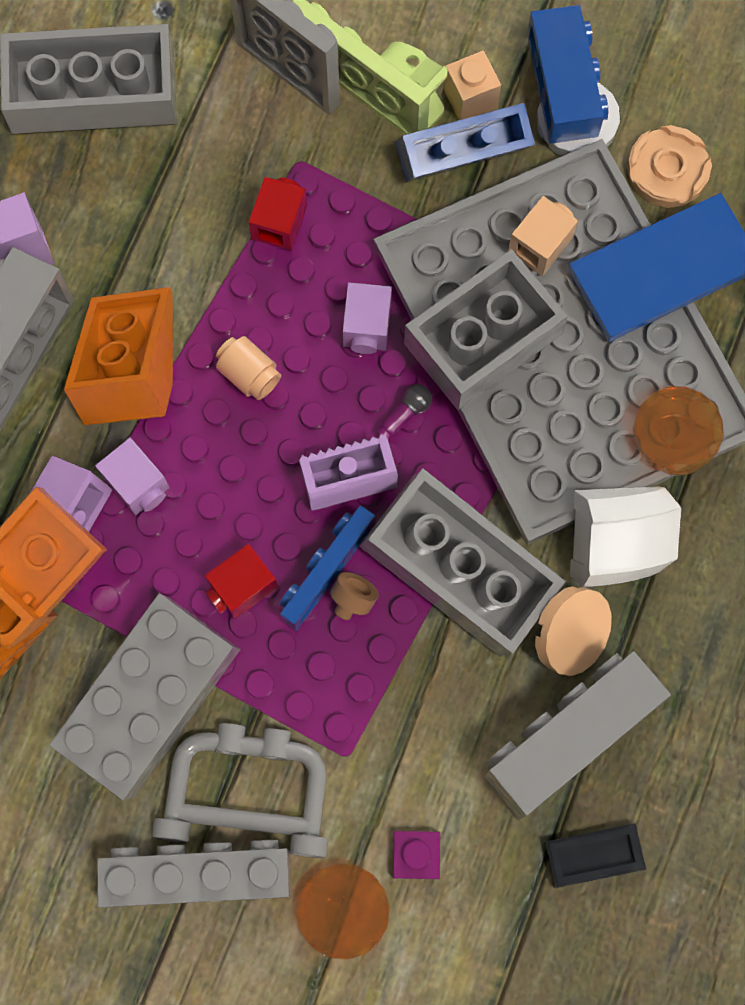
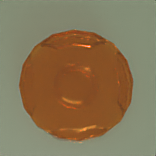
[633,386,724,475]
[297,864,390,960]

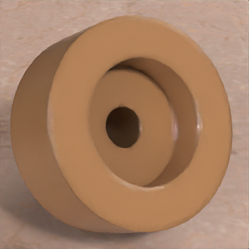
[330,572,379,620]

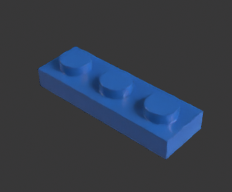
[279,505,375,632]

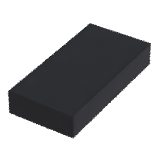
[544,823,646,888]

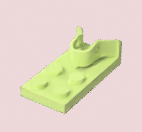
[293,0,448,135]

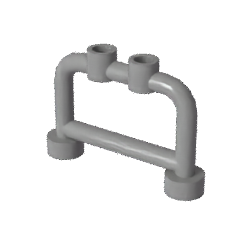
[152,723,328,858]

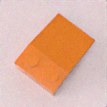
[64,287,173,425]

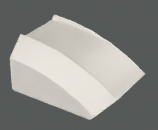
[570,486,681,587]

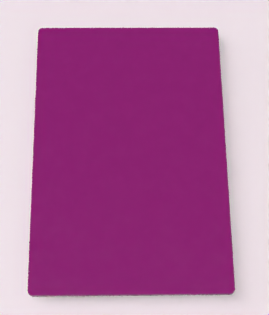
[61,161,497,757]

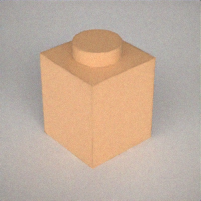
[443,50,501,120]
[508,196,578,276]

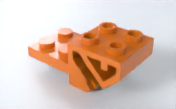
[0,487,107,680]

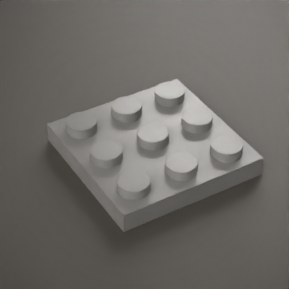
[230,0,340,116]

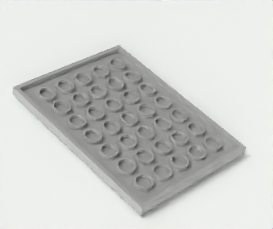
[374,139,745,545]

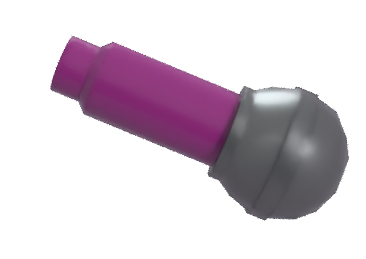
[377,384,432,439]

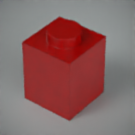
[249,177,307,251]
[204,543,278,619]

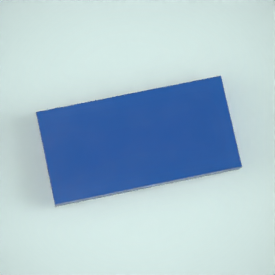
[567,193,745,342]

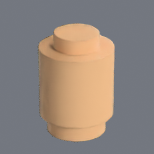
[216,336,281,400]

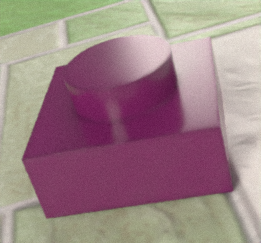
[393,831,440,880]

